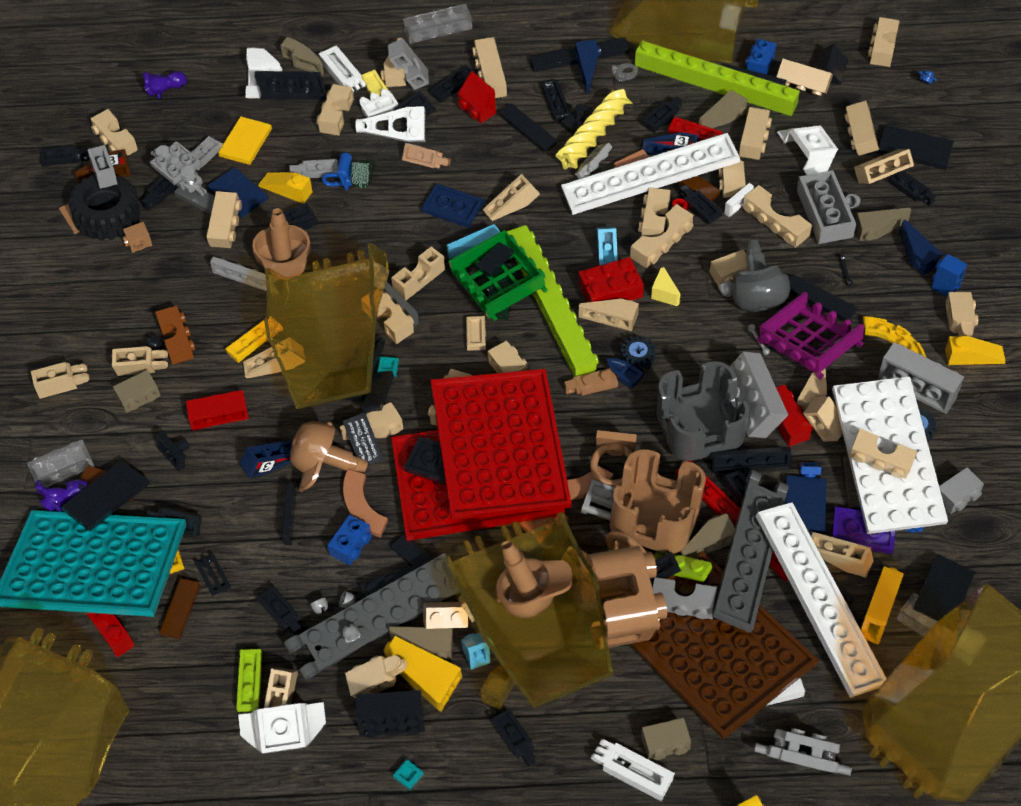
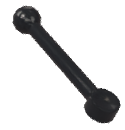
[839,254,853,286]

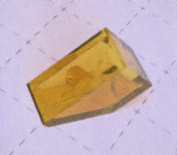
[480,664,519,709]

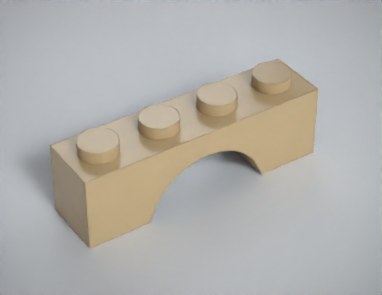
[743,185,812,248]
[630,204,693,269]

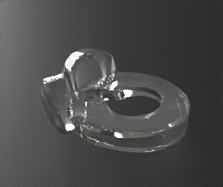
[612,63,638,82]

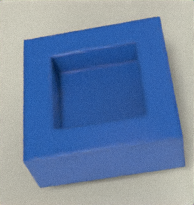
[799,462,821,477]

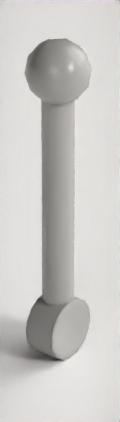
[748,324,770,355]

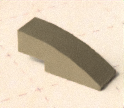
[280,37,324,76]

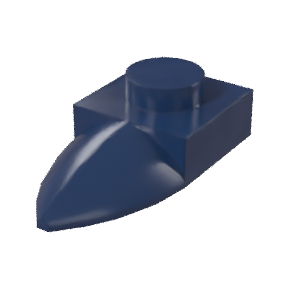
[607,358,644,389]

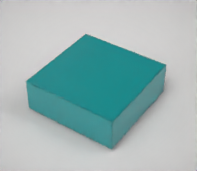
[377,356,399,377]
[393,759,424,791]

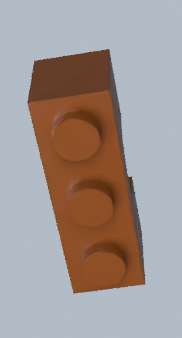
[156,306,195,365]

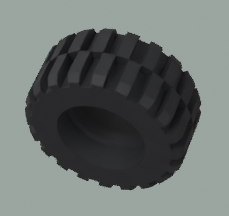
[68,174,140,240]

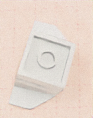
[246,48,282,99]
[777,126,838,175]
[238,702,326,754]

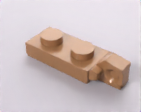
[402,143,451,168]
[564,369,618,395]

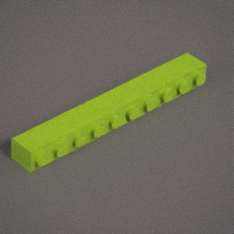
[635,41,800,116]
[506,225,599,377]

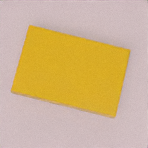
[218,117,272,165]

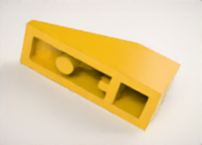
[258,172,313,204]
[945,336,1006,365]

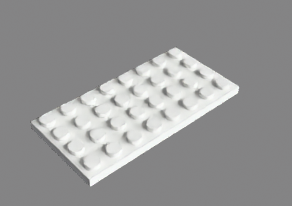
[832,376,948,534]

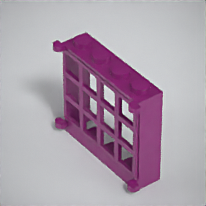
[757,292,864,379]

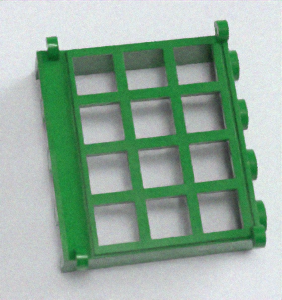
[449,230,548,321]

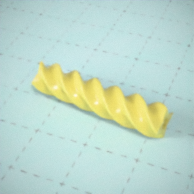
[556,89,632,170]

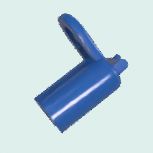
[322,153,356,190]

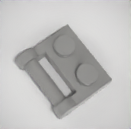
[581,480,615,521]

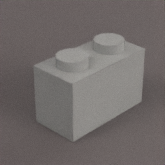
[88,145,117,189]
[939,467,984,514]

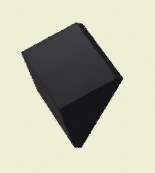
[811,44,848,85]

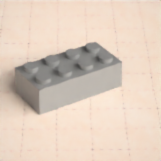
[797,170,856,244]
[877,342,964,414]
[730,352,788,438]

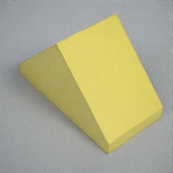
[651,267,680,306]

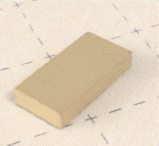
[466,316,486,351]

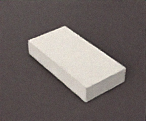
[724,183,754,217]

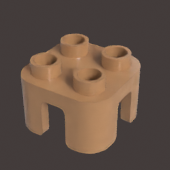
[610,449,706,553]
[581,545,667,650]

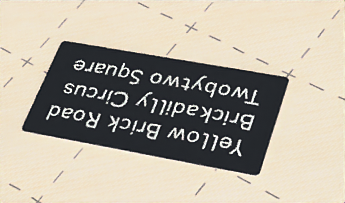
[343,413,383,466]

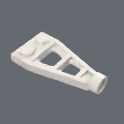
[356,106,425,142]

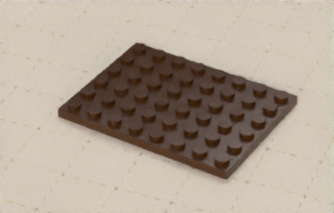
[629,551,818,740]

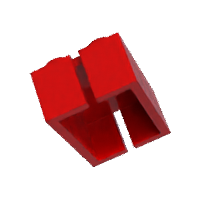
[579,257,644,303]

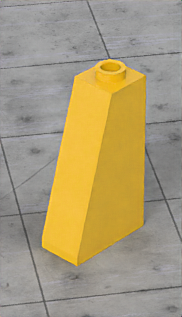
[861,566,904,645]
[384,636,462,711]

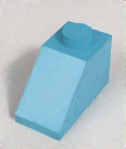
[596,226,618,265]
[461,633,490,670]

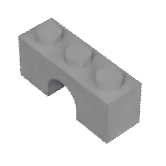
[388,38,429,90]
[652,577,717,619]

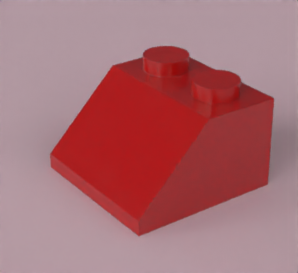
[458,72,496,124]

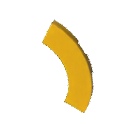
[862,316,926,357]

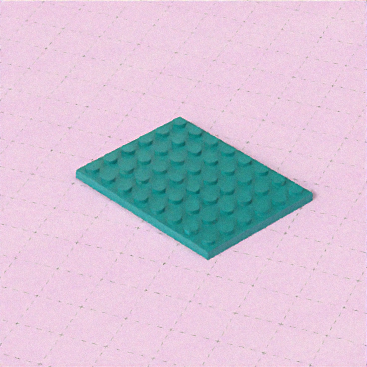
[0,510,187,617]

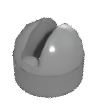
[845,194,861,208]
[719,281,732,297]
[339,591,356,609]
[310,597,328,614]
[342,624,361,642]

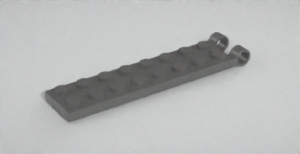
[711,470,789,633]
[284,553,466,680]

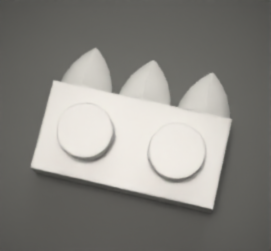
[360,89,399,118]

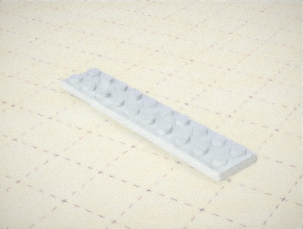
[561,133,740,215]
[756,502,889,698]

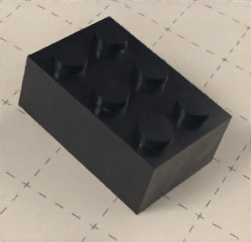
[356,690,425,738]

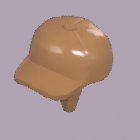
[253,208,310,280]
[290,421,368,492]
[495,541,573,618]

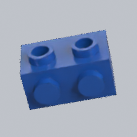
[745,39,777,74]
[932,254,967,296]
[327,515,372,565]

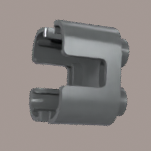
[656,361,749,461]

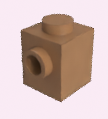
[122,222,152,253]

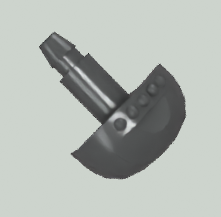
[730,239,790,313]

